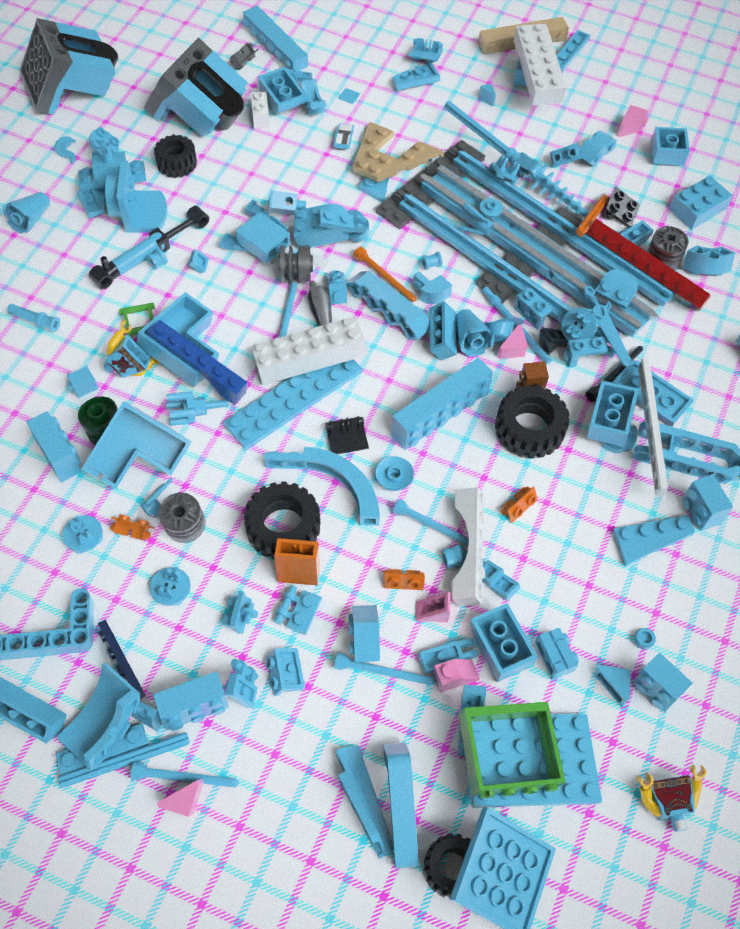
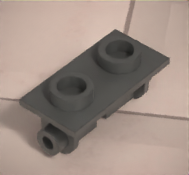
[229,42,259,70]

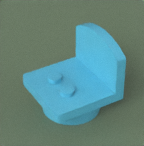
[105,160,168,233]

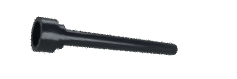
[585,345,644,403]

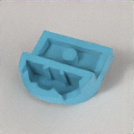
[595,269,638,309]

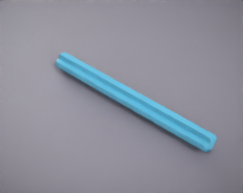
[58,732,190,788]

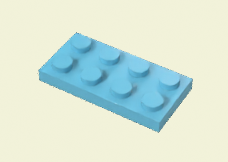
[612,359,694,427]

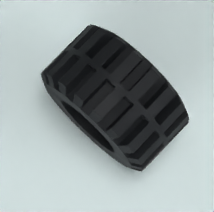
[154,134,197,178]
[423,833,471,899]

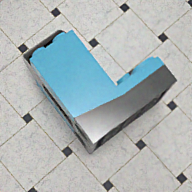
[20,18,119,114]
[144,37,248,137]

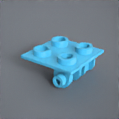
[408,37,443,63]

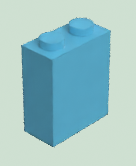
[236,212,290,264]

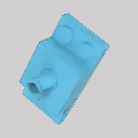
[78,142,147,191]

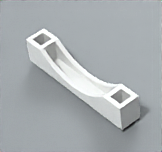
[452,487,486,607]

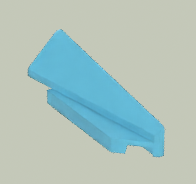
[336,745,393,859]

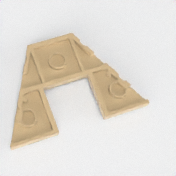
[352,121,444,182]

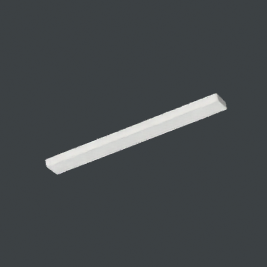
[638,357,668,497]

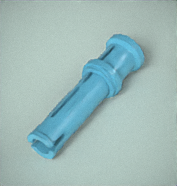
[7,303,61,332]

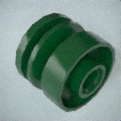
[78,396,118,446]

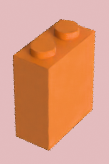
[274,538,321,586]

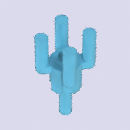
[166,391,229,426]

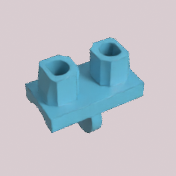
[549,142,582,168]
[222,591,258,634]

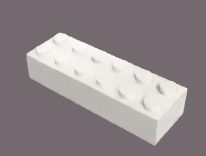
[514,24,567,105]
[251,316,368,385]

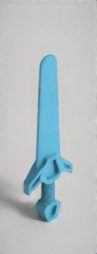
[583,286,632,367]

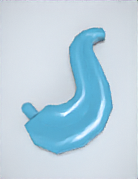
[54,136,76,164]

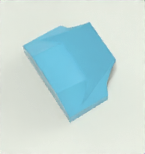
[619,220,654,246]

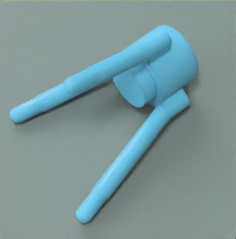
[458,202,494,236]
[140,478,173,517]

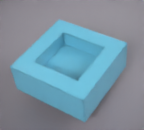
[188,249,209,274]

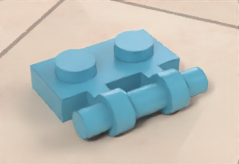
[274,585,322,635]
[225,659,258,708]

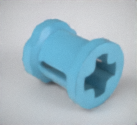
[422,251,443,270]

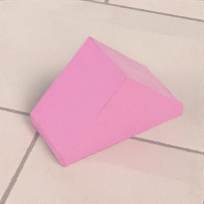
[497,324,528,359]
[416,592,450,623]
[156,779,204,817]

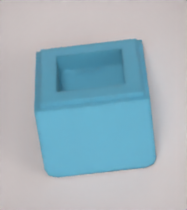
[479,84,496,106]

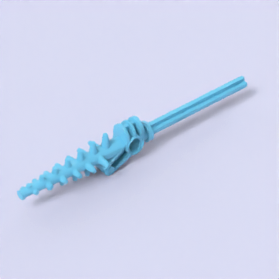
[443,101,589,218]

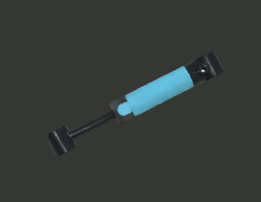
[88,205,210,290]

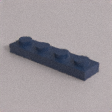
[98,619,146,699]

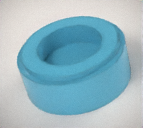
[633,628,656,650]

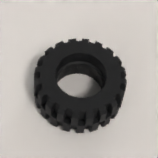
[495,385,570,459]
[244,481,321,560]

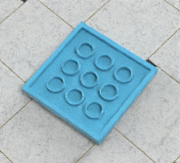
[450,807,556,929]

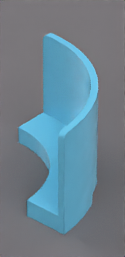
[57,662,140,771]

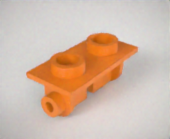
[500,486,538,523]
[110,514,155,541]
[383,568,425,591]

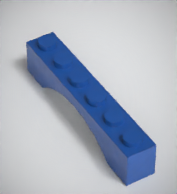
[147,319,248,406]

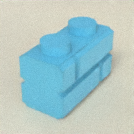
[535,628,579,679]

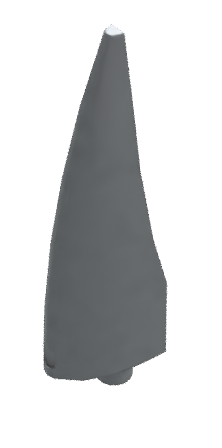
[307,281,332,326]

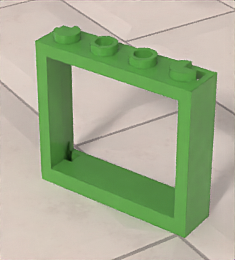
[458,701,566,799]

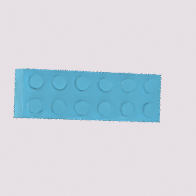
[391,357,493,450]

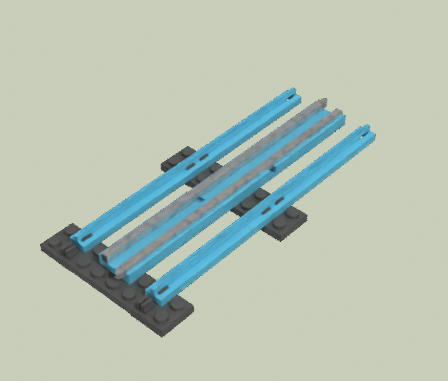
[376,139,675,359]

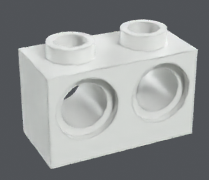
[251,92,270,130]

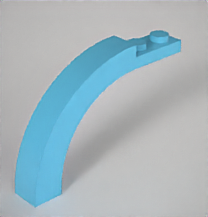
[264,447,380,526]

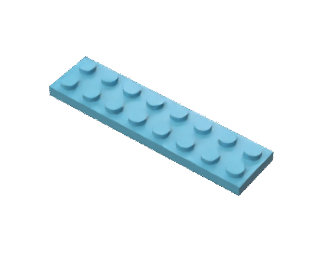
[223,359,363,451]

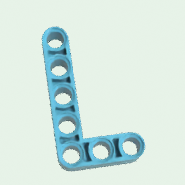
[0,588,94,661]
[383,742,419,869]

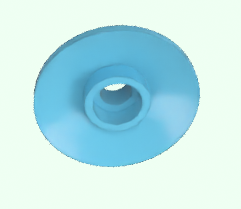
[376,456,414,491]

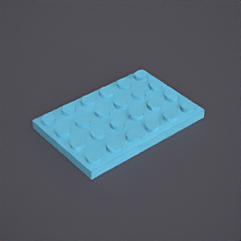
[468,714,602,808]

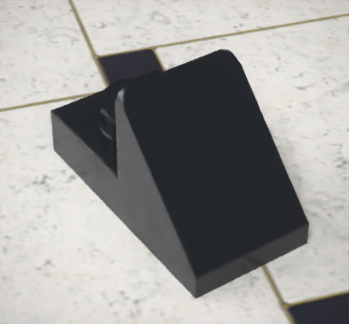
[539,327,568,355]

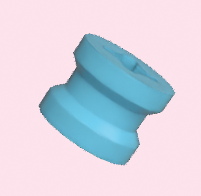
[146,248,168,270]

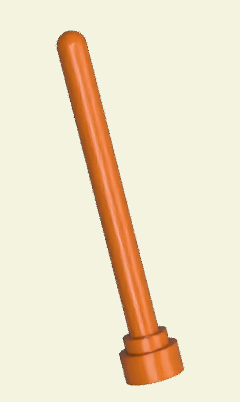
[353,246,417,302]

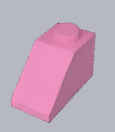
[617,104,649,137]
[433,659,480,693]

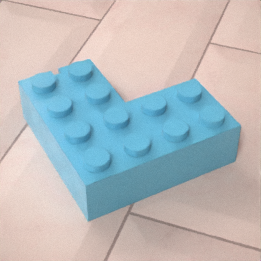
[137,292,220,387]
[82,401,192,489]

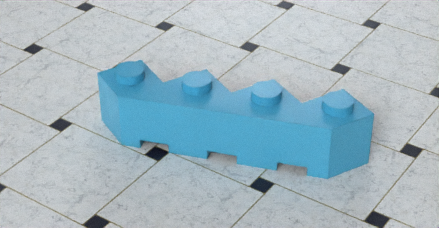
[346,270,430,340]

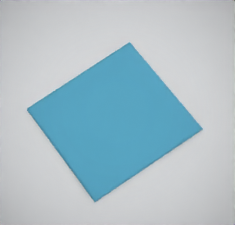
[338,88,361,104]

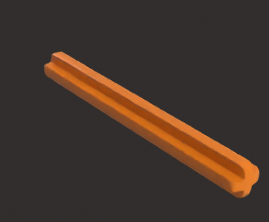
[575,193,610,237]

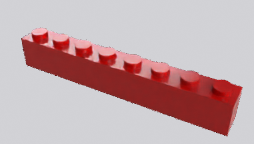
[586,218,712,311]

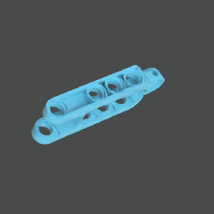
[633,421,740,484]

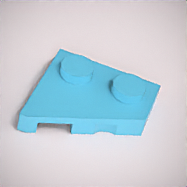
[358,177,390,203]
[77,187,106,218]

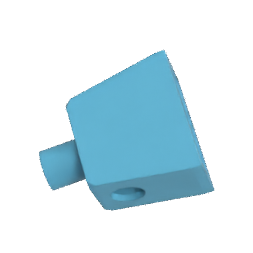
[268,190,306,215]

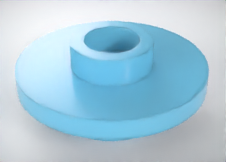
[479,198,503,218]

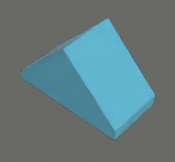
[593,665,631,707]

